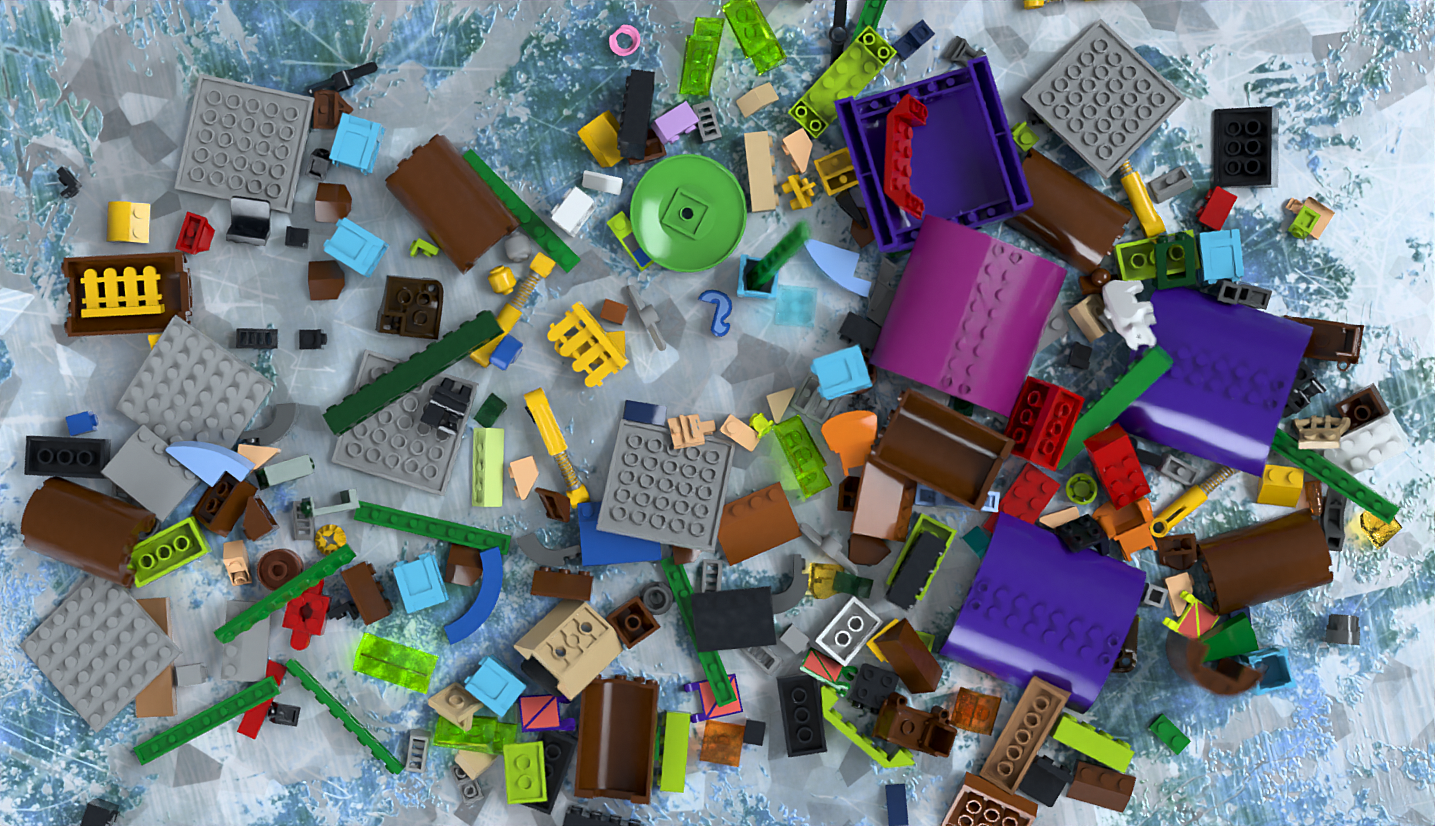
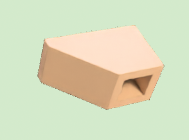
[781,127,813,175]
[508,456,539,500]
[223,540,252,586]

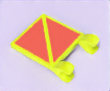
[1162,590,1220,641]

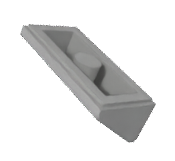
[1148,165,1193,204]

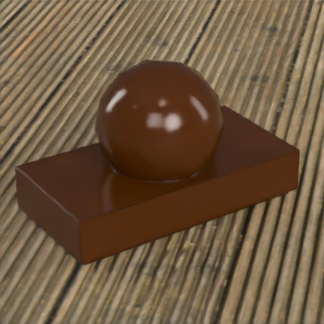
[1078,268,1119,295]

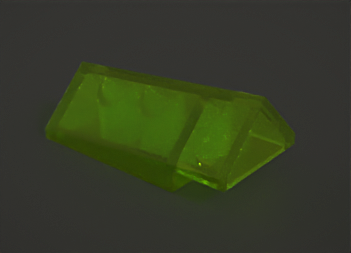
[722,0,787,75]
[679,17,725,98]
[772,414,832,500]
[353,632,439,694]
[433,715,518,756]

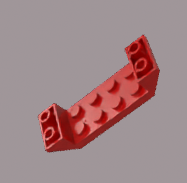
[884,94,928,220]

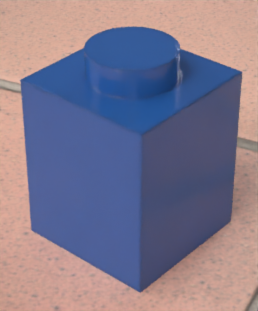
[65,411,99,436]

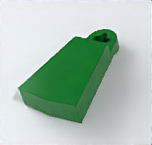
[1199,611,1259,664]

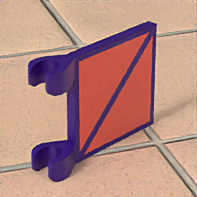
[683,673,743,723]
[518,694,575,733]

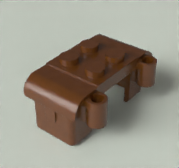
[1284,315,1364,373]
[871,692,957,758]

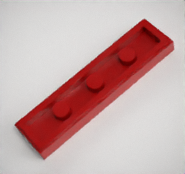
[237,659,288,740]

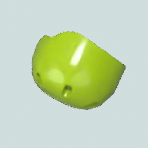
[1066,473,1098,505]

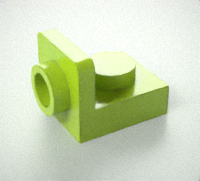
[1010,121,1040,153]
[1287,205,1321,240]
[409,238,441,258]

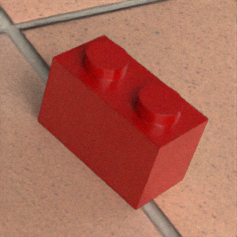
[1195,186,1238,232]

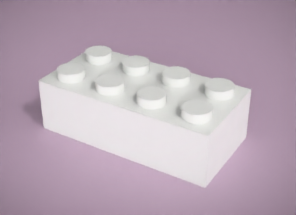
[1317,411,1410,476]

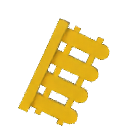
[80,266,165,317]
[547,301,630,387]

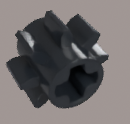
[848,394,873,411]

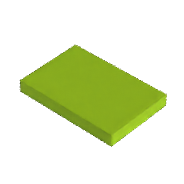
[503,741,547,804]

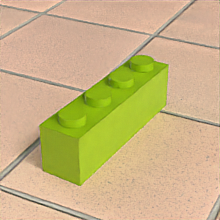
[657,710,691,793]

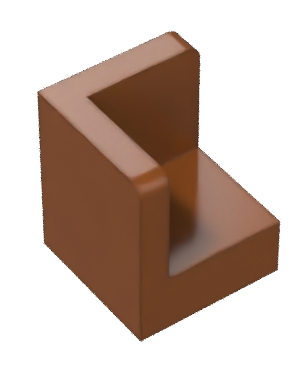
[600,299,629,325]

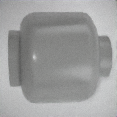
[504,232,532,262]

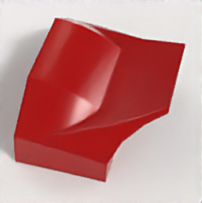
[175,211,215,255]

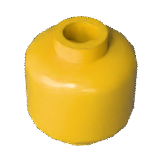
[487,265,517,295]

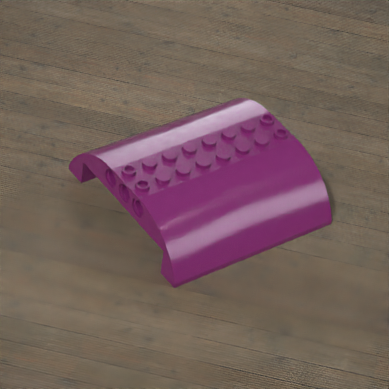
[868,214,1068,418]

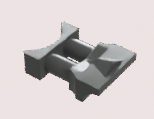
[944,36,986,67]

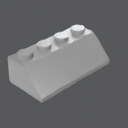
[221,600,271,682]

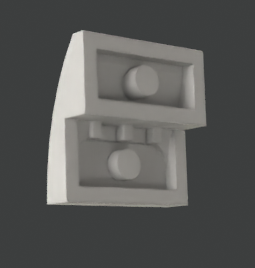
[789,372,843,425]

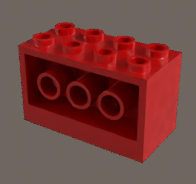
[1003,376,1085,472]

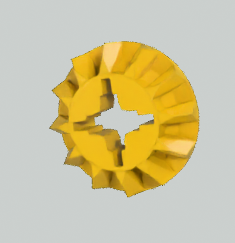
[314,524,346,555]

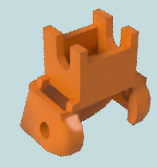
[820,410,878,476]
[1092,496,1158,562]

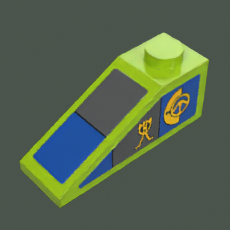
[606,211,654,271]

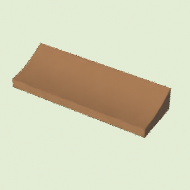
[135,597,178,718]
[979,675,1072,796]

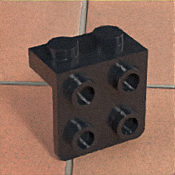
[226,196,271,246]
[1055,514,1111,556]
[848,663,899,716]
[1019,755,1074,807]

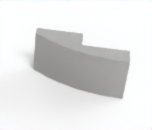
[450,764,484,806]

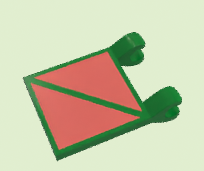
[799,647,858,697]

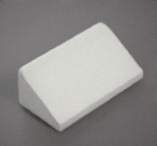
[582,170,623,195]

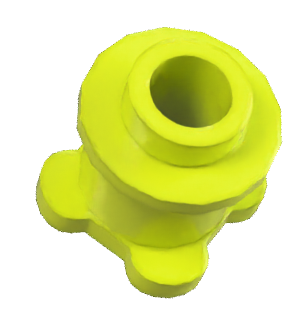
[749,413,775,439]

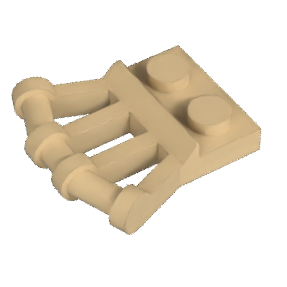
[1292,415,1350,449]

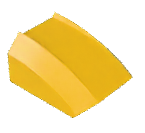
[577,110,625,167]

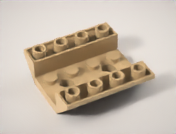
[513,599,623,701]

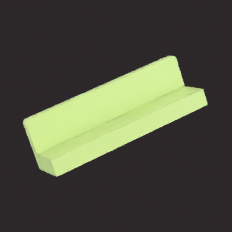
[472,428,504,507]

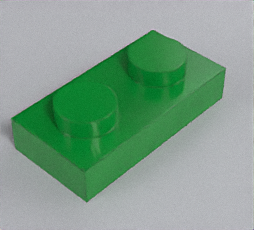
[1148,713,1191,755]

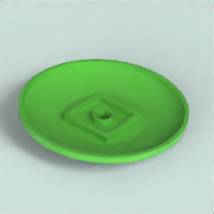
[630,154,747,272]

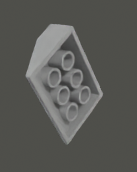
[101,425,202,523]

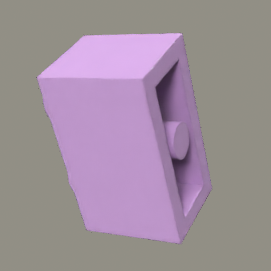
[651,101,699,145]

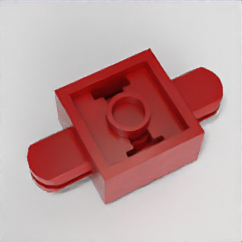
[282,578,333,650]

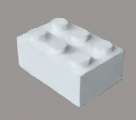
[551,186,597,238]
[814,595,883,666]

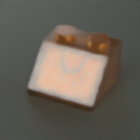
[950,687,1002,736]
[699,719,745,767]

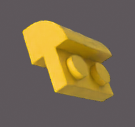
[813,147,859,196]
[106,201,150,243]

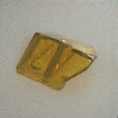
[1360,510,1403,549]
[808,562,845,599]

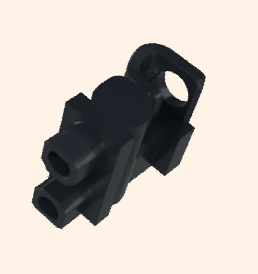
[1282,361,1326,418]
[420,377,472,437]

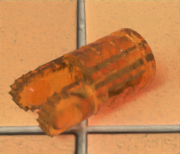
[1304,480,1324,516]

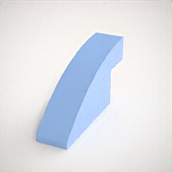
[804,239,872,298]
[165,441,256,487]
[913,484,999,512]

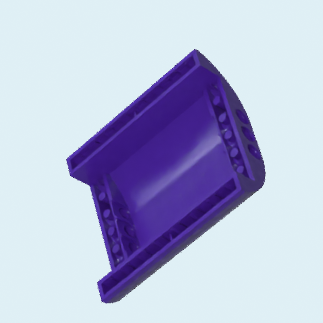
[834,55,1034,253]
[1110,286,1314,478]
[938,511,1146,714]

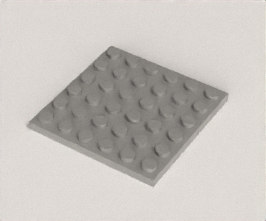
[1020,19,1186,180]
[175,74,315,213]
[115,315,274,450]
[331,349,479,496]
[597,419,736,553]
[19,575,183,733]

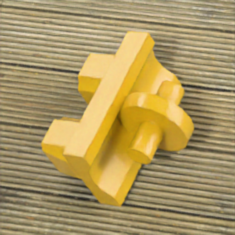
[781,174,816,210]

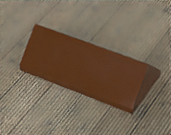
[873,617,943,694]

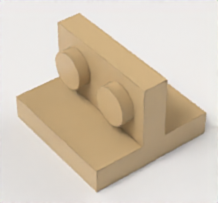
[1068,294,1109,342]
[428,682,484,732]

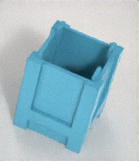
[329,113,386,176]
[323,217,390,278]
[1194,229,1244,286]
[737,254,779,301]
[810,345,872,401]
[393,552,449,614]
[1239,644,1296,696]
[464,654,529,717]

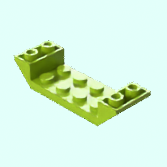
[788,25,897,139]
[819,683,915,768]

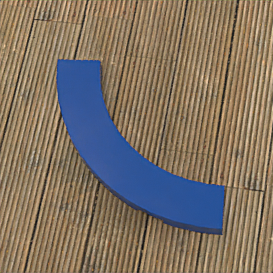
[444,545,503,645]

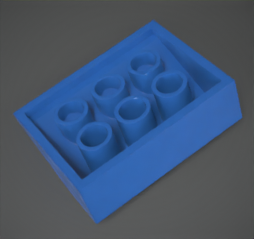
[578,501,662,567]

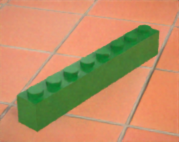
[1057,344,1174,470]

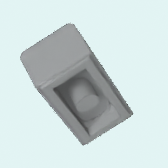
[1155,452,1201,488]

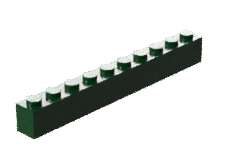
[322,310,505,437]

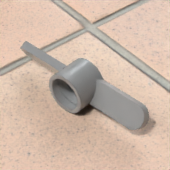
[626,284,666,351]
[799,523,859,575]

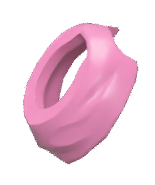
[609,25,641,56]

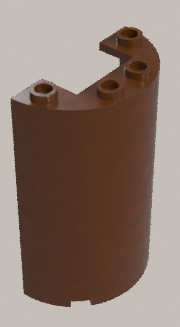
[385,134,522,275]
[1002,147,1133,276]
[61,252,193,337]
[870,388,1016,513]
[21,476,156,589]
[1196,508,1333,617]
[1166,629,1265,696]
[574,674,660,805]

